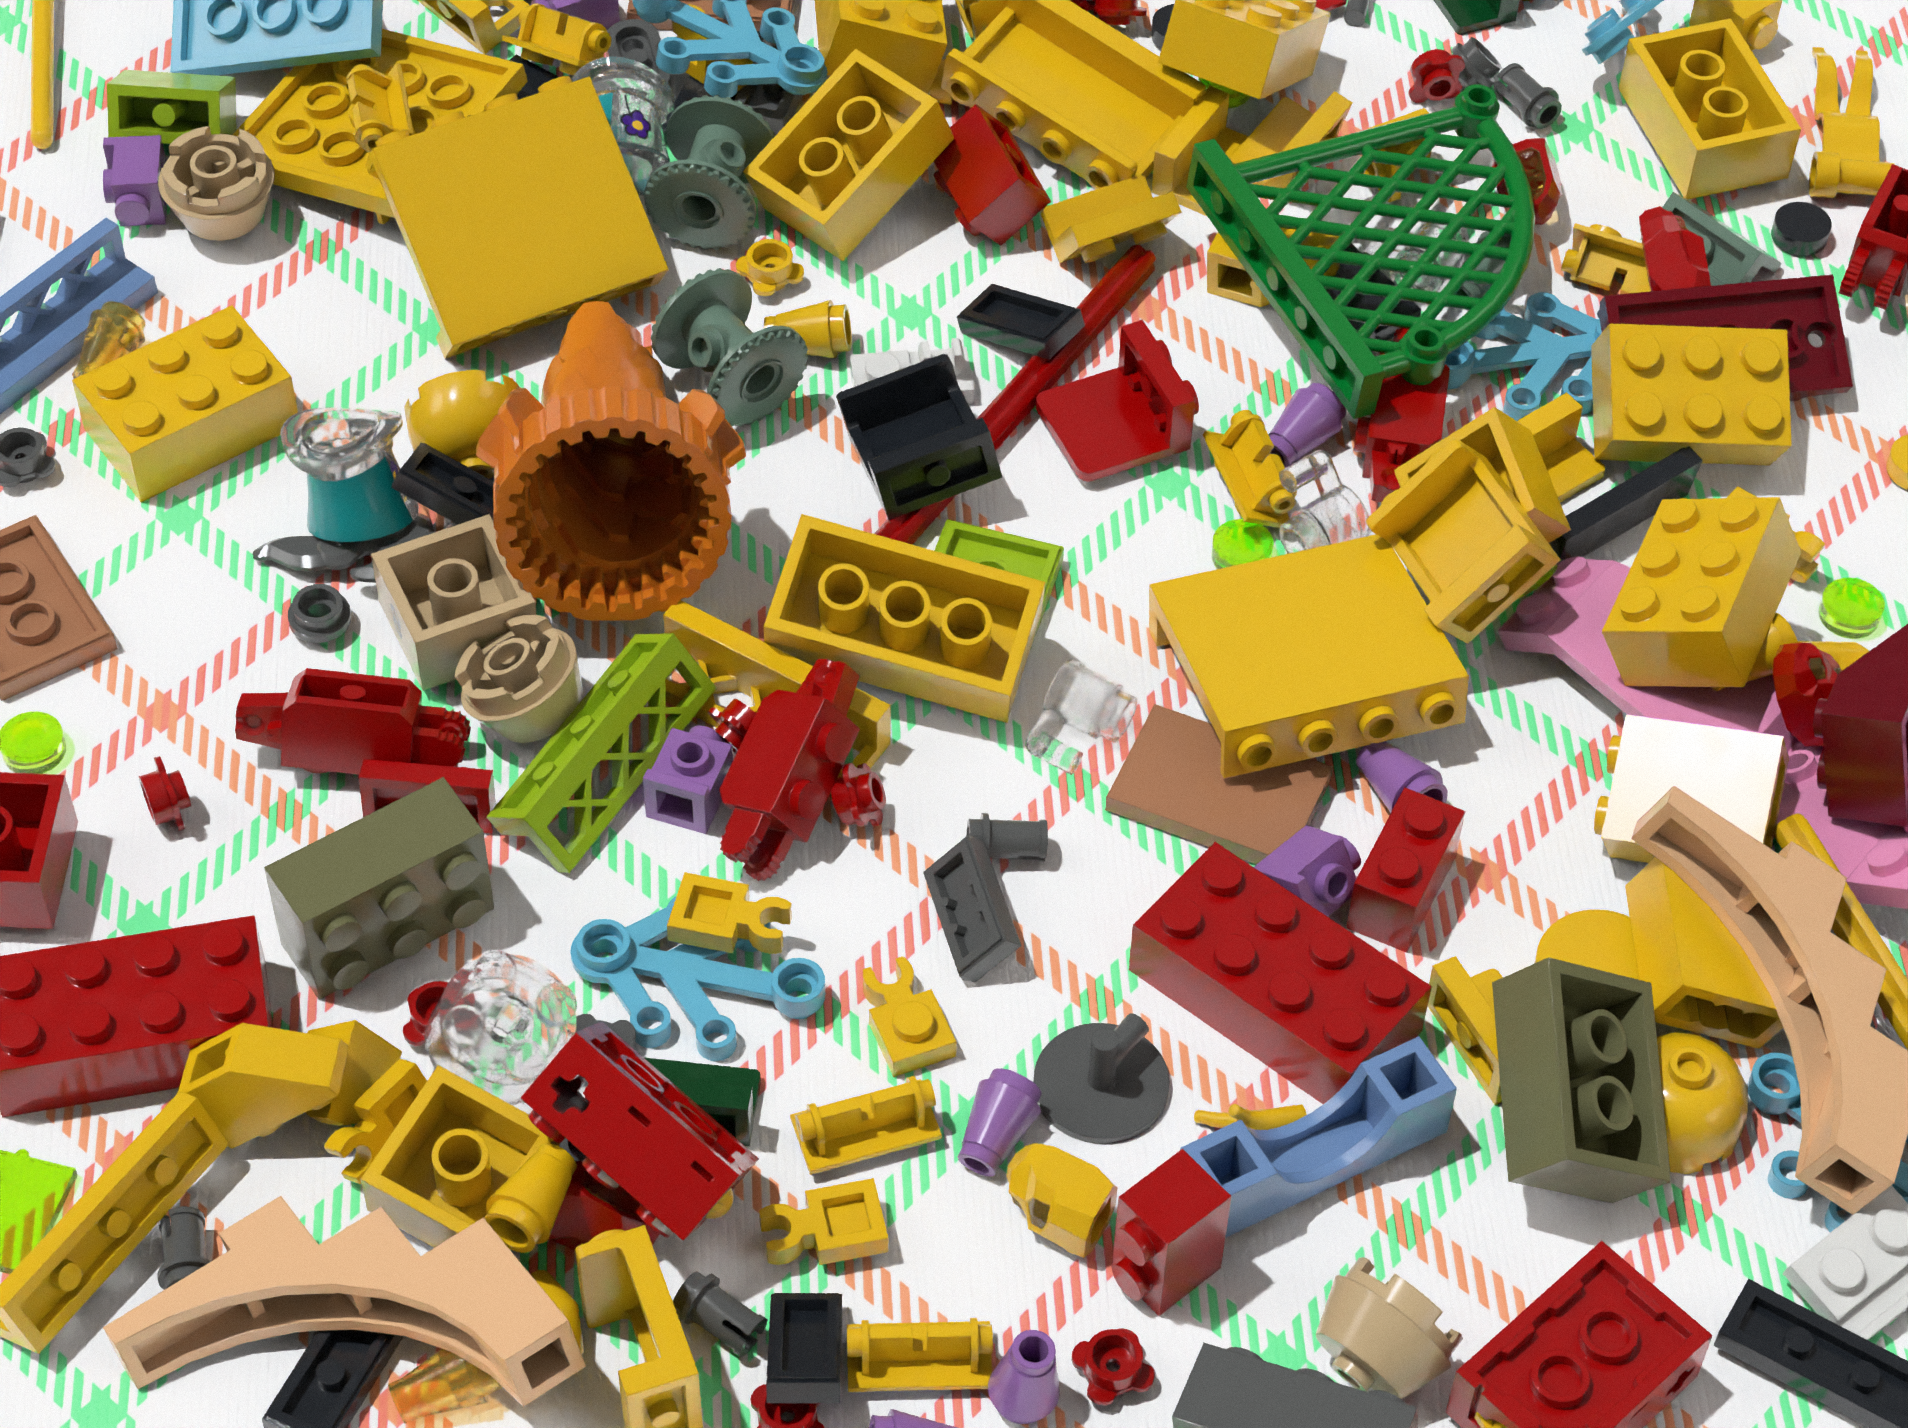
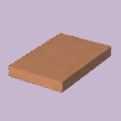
[0,515,118,701]
[1105,704,1333,864]

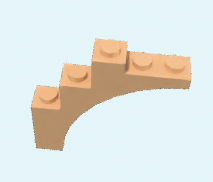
[1631,785,1908,1215]
[103,1196,586,1407]

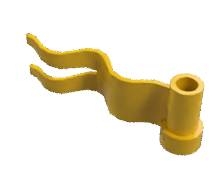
[1809,47,1895,198]

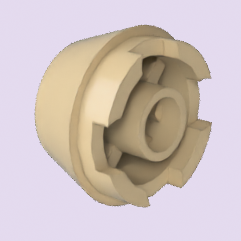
[158,126,274,241]
[455,615,583,743]
[1315,1257,1463,1399]

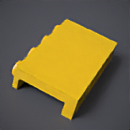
[941,0,1206,190]

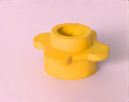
[736,239,804,296]

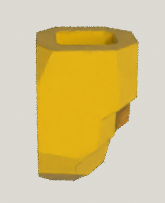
[1006,1143,1118,1258]

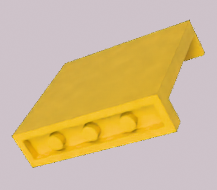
[366,76,669,359]
[1149,534,1469,778]

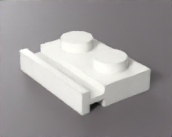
[1782,1185,1908,1341]

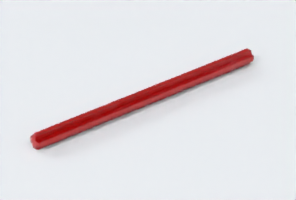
[874,244,1156,545]

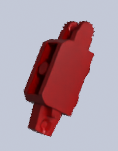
[1839,164,1908,310]
[1353,328,1450,502]
[719,659,860,881]
[235,668,471,775]

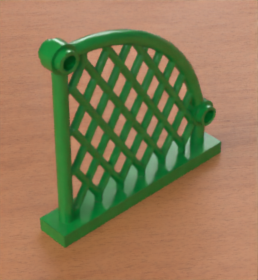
[1186,84,1535,419]

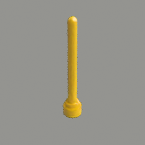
[30,0,54,149]

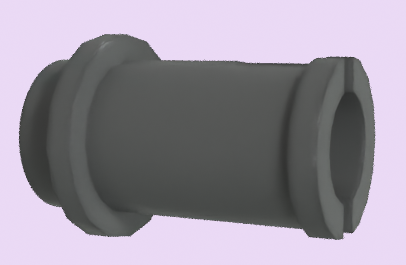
[1494,63,1562,129]
[966,812,1048,862]
[157,1206,211,1290]
[673,1271,768,1357]

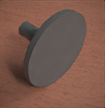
[1033,1013,1170,1144]

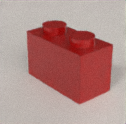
[933,104,1051,246]
[1346,787,1466,953]
[1111,1148,1232,1316]

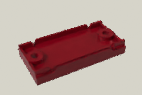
[1597,274,1853,401]

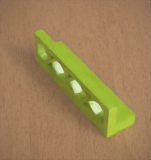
[487,633,717,873]

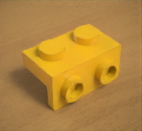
[1041,175,1182,263]

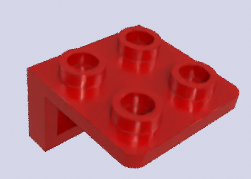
[1036,320,1199,482]

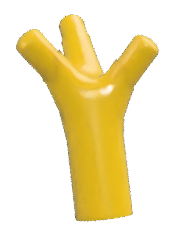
[1194,1104,1307,1130]

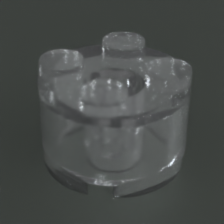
[424,950,577,1105]

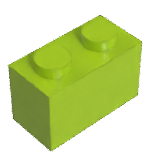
[107,70,237,144]

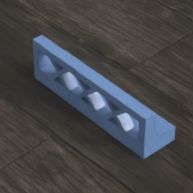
[0,217,158,414]

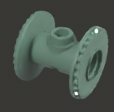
[644,95,775,250]
[651,268,808,427]

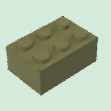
[264,777,494,1000]
[1492,957,1671,1203]

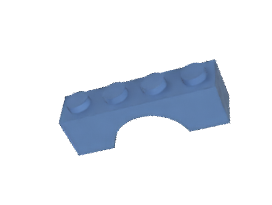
[1180,1036,1457,1238]

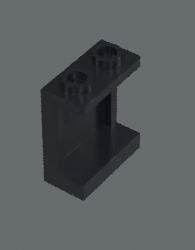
[836,354,1003,520]

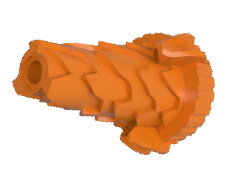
[476,301,746,621]

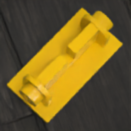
[501,3,617,78]
[346,63,414,153]
[1561,223,1650,294]
[1202,410,1297,530]
[790,1076,942,1175]
[847,1317,993,1392]

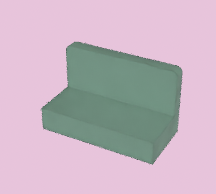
[1640,192,1782,286]

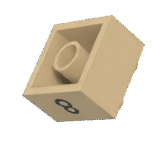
[371,514,537,691]

